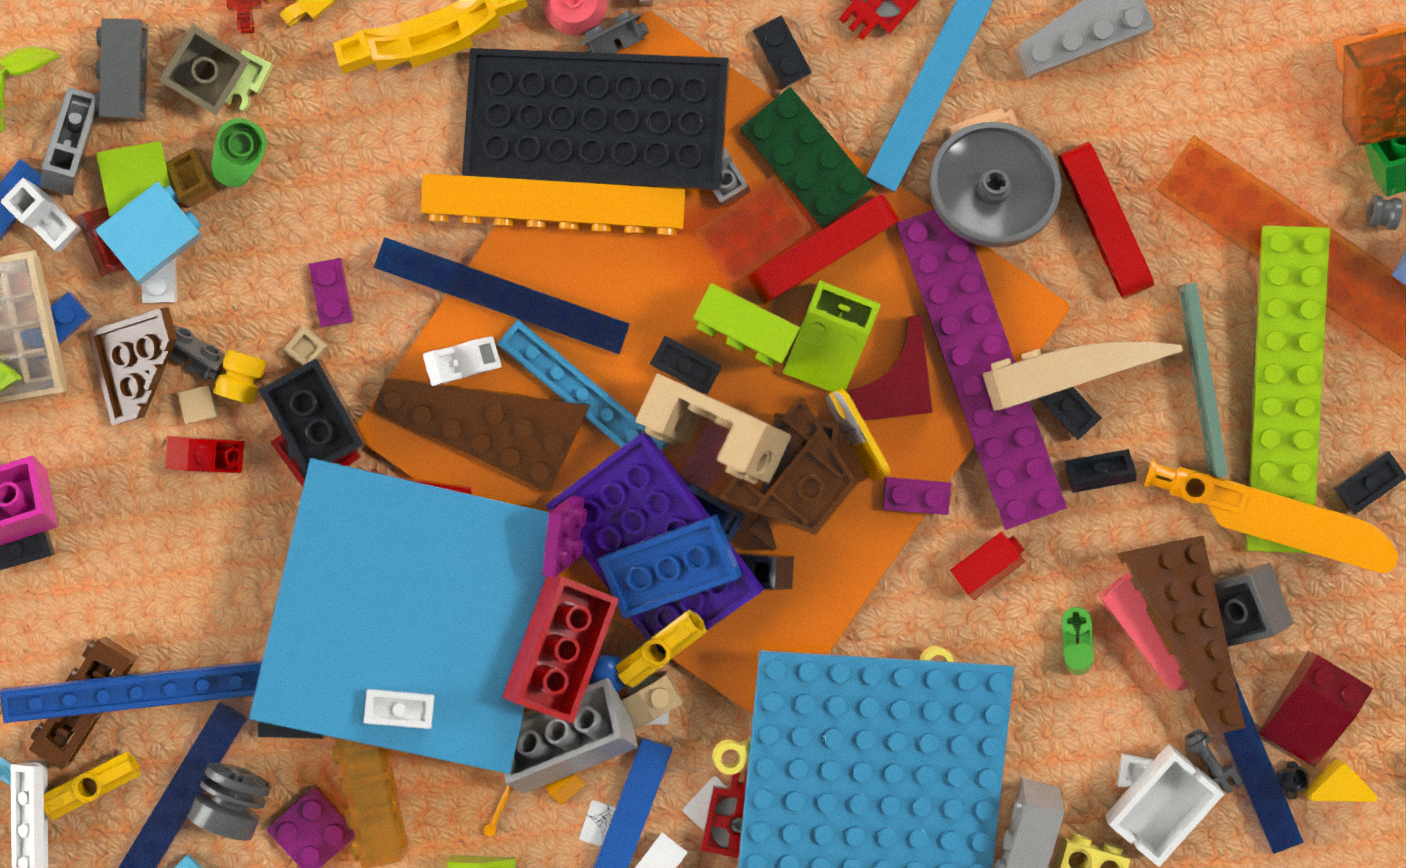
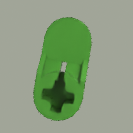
[1061,607,1094,675]

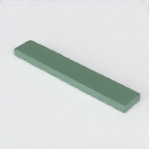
[1178,282,1229,478]

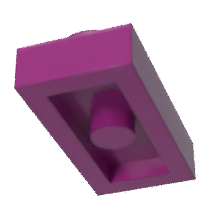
[309,258,354,328]
[883,477,951,515]

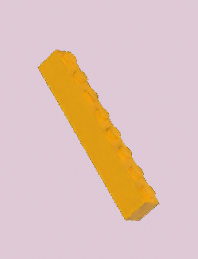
[421,173,686,236]

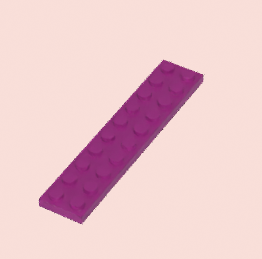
[896,209,1067,530]

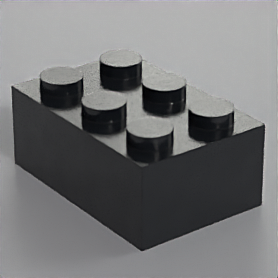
[259,358,369,476]

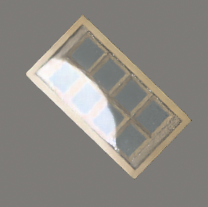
[0,250,67,403]

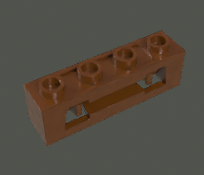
[28,636,138,770]

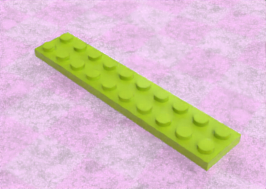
[1245,226,1330,553]

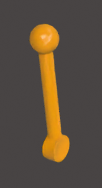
[484,785,513,837]

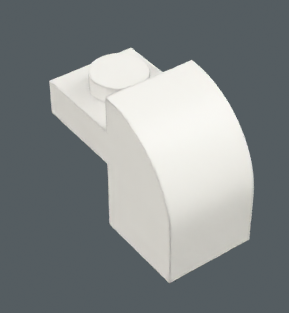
[0,178,82,253]
[423,336,502,386]

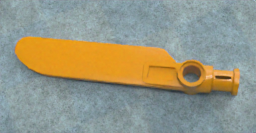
[1143,459,1398,573]

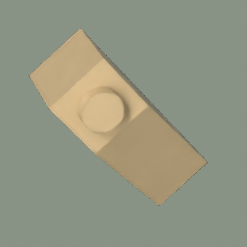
[620,671,683,730]

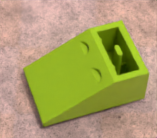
[783,280,881,392]

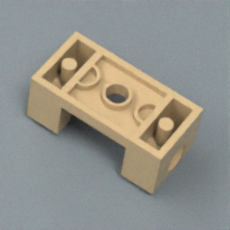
[635,373,792,485]

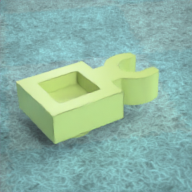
[225,49,274,112]

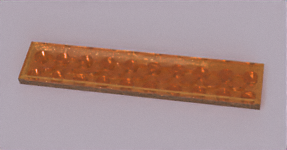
[1156,135,1406,360]

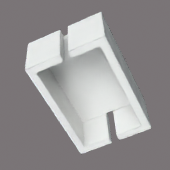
[1105,744,1224,867]

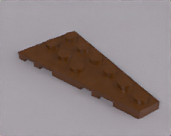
[373,377,591,493]
[1117,535,1245,735]

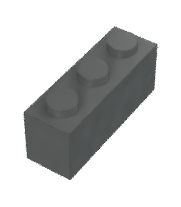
[95,18,148,121]

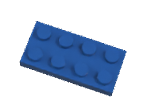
[597,514,742,619]

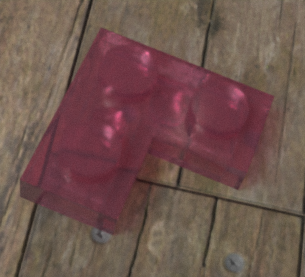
[680,420,730,492]

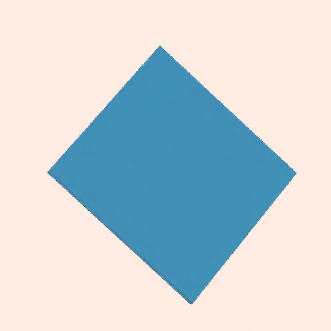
[249,458,549,774]
[738,650,1014,868]

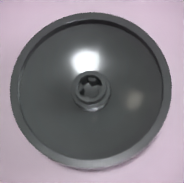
[929,122,1061,248]

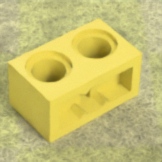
[1054,834,1131,868]

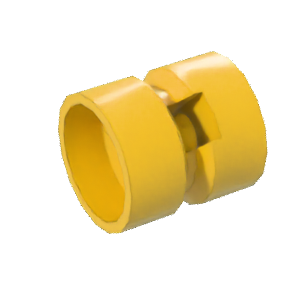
[213,349,268,405]

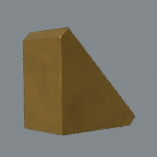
[166,147,220,207]

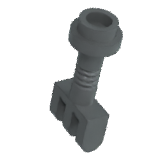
[1185,729,1244,794]

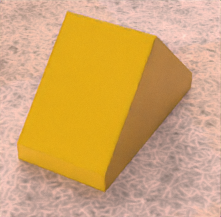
[1304,758,1377,802]

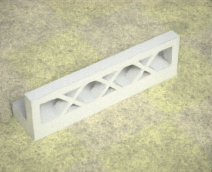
[11,759,48,868]

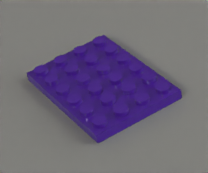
[546,431,764,654]

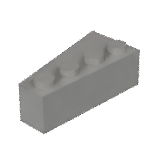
[1015,0,1155,80]
[995,778,1065,868]

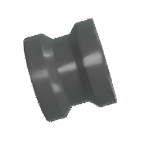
[1366,195,1402,230]

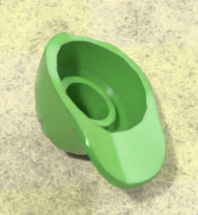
[211,118,267,188]

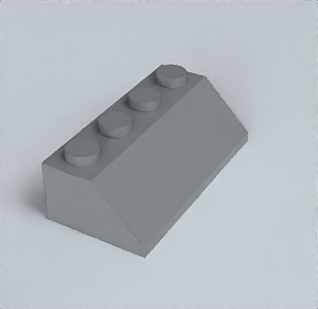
[504,678,638,794]

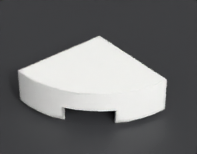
[1116,753,1155,787]

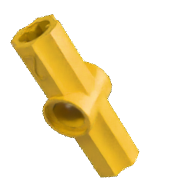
[615,609,707,688]
[44,750,141,821]

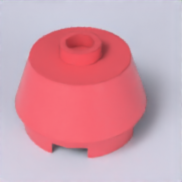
[543,0,608,36]

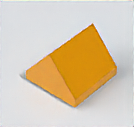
[545,773,587,805]

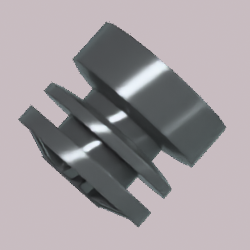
[188,762,272,841]

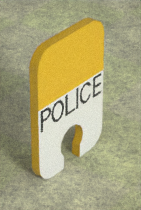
[825,388,890,481]

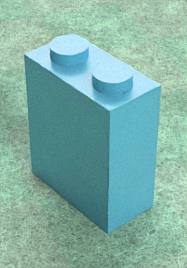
[95,181,202,285]

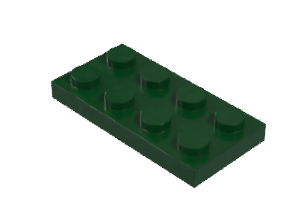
[740,86,873,229]

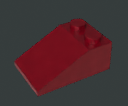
[1258,651,1374,767]

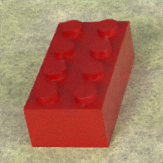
[502,576,619,724]

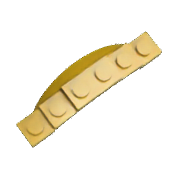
[333,0,528,74]

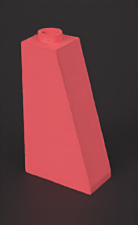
[1097,571,1190,692]

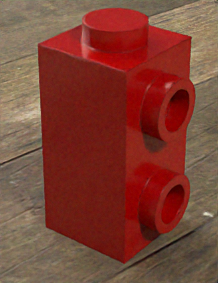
[950,531,1026,600]

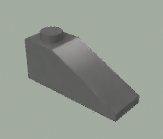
[40,87,96,196]

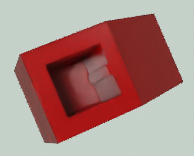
[165,436,244,473]

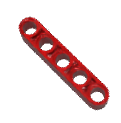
[1058,141,1154,300]
[748,193,900,305]

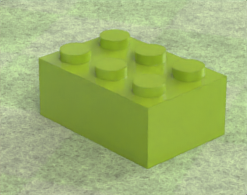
[693,283,800,367]

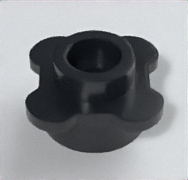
[1276,761,1310,800]

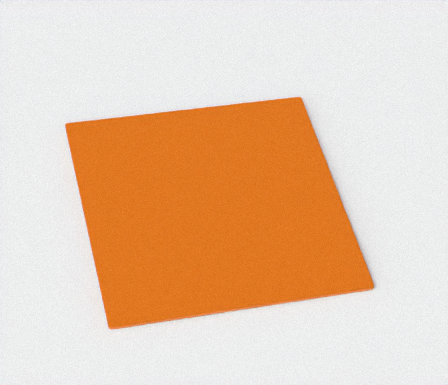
[357,11,1070,715]

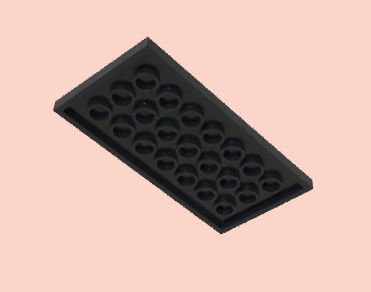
[462,48,730,191]

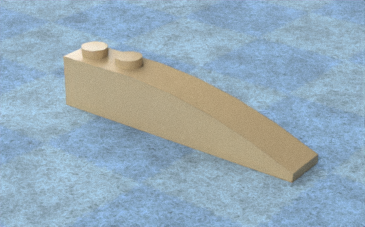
[982,342,1183,411]

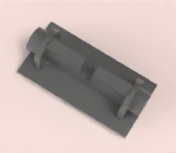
[580,10,649,53]
[169,325,224,381]

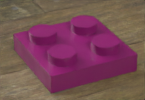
[542,495,587,578]
[267,785,359,868]

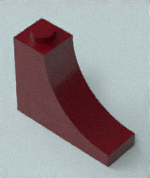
[849,315,933,421]

